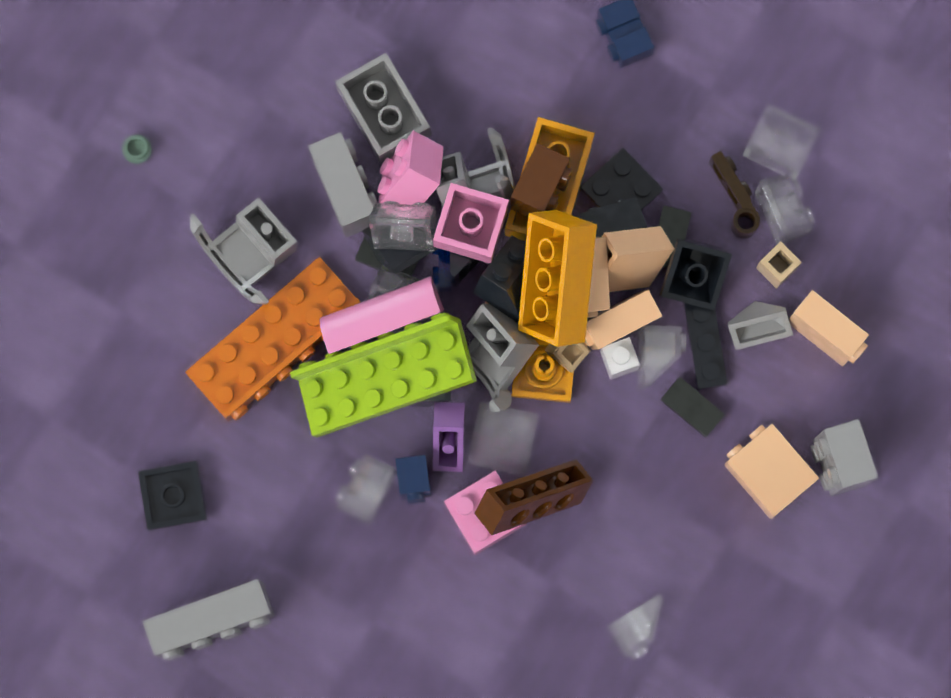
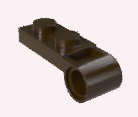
[708,151,760,239]

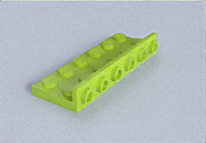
[290,313,477,438]

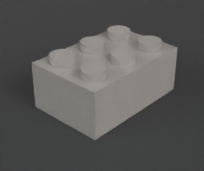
[335,53,431,164]
[308,132,381,238]
[810,419,878,497]

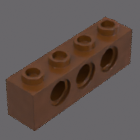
[474,459,594,535]

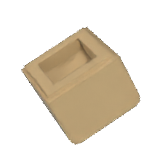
[545,343,591,373]

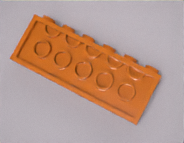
[185,256,361,422]

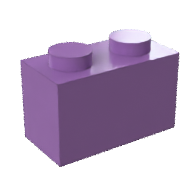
[433,402,465,472]

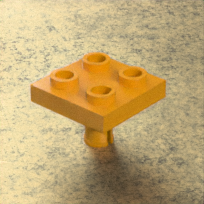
[511,339,574,403]

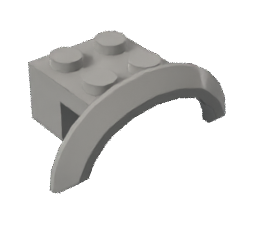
[436,128,515,206]
[190,197,297,305]
[466,303,539,412]

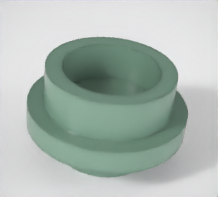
[122,135,152,164]

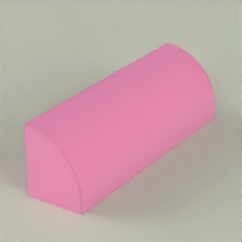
[320,276,444,354]

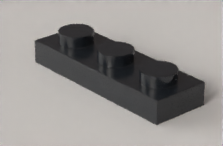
[683,303,728,390]

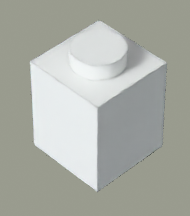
[600,337,640,380]

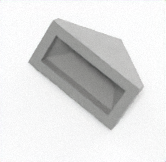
[728,301,793,350]

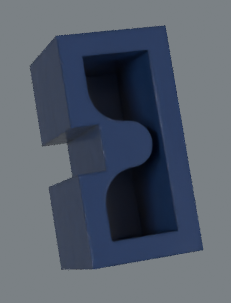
[595,0,654,68]
[395,455,431,504]

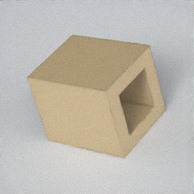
[756,241,802,289]

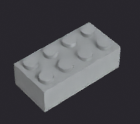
[142,579,275,661]

